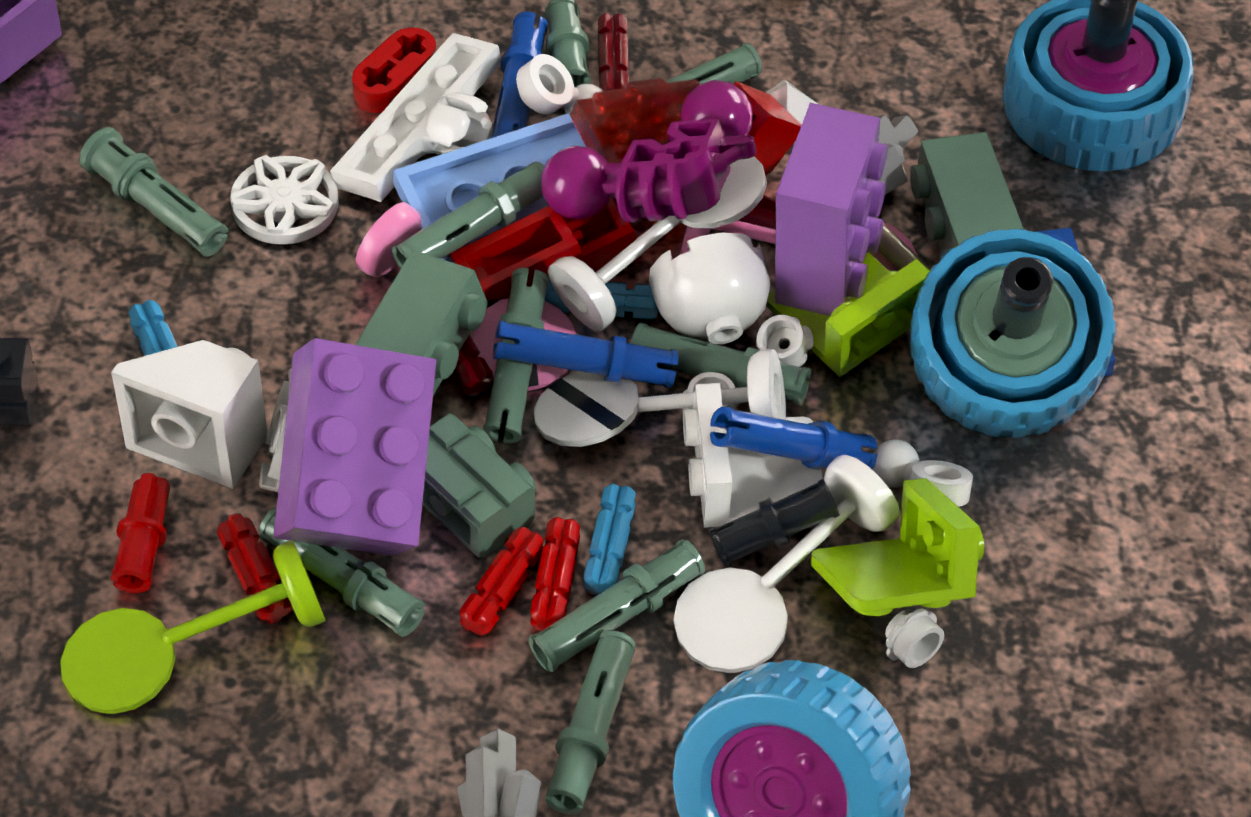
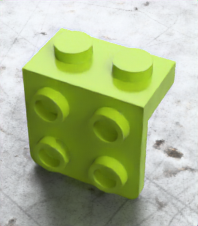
[811,478,984,616]

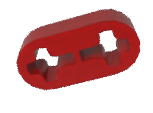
[352,27,437,113]

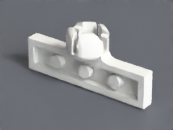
[330,33,501,202]

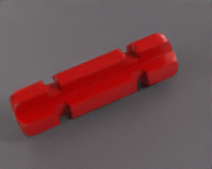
[217,513,293,624]
[530,517,580,630]
[459,527,544,636]

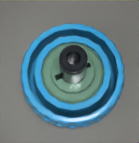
[910,229,1116,438]

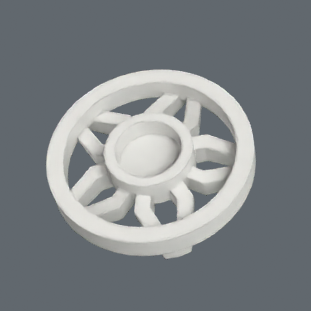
[230,155,339,244]

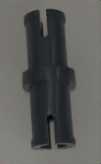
[709,479,840,566]

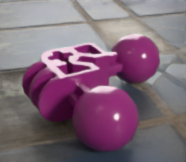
[541,80,757,222]

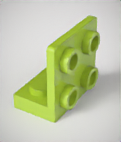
[766,252,930,377]

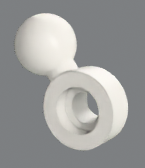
[516,54,607,115]
[872,439,973,507]

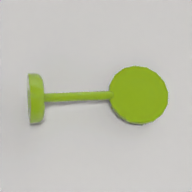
[60,539,326,714]

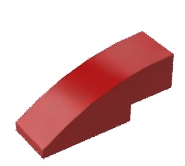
[450,198,642,300]

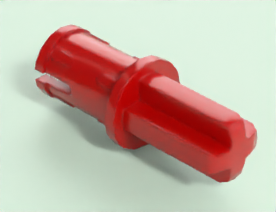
[110,473,170,593]

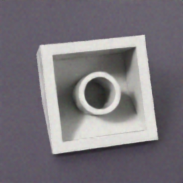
[111,340,268,489]

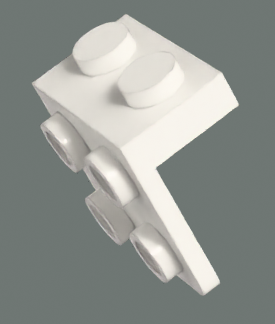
[683,383,823,528]

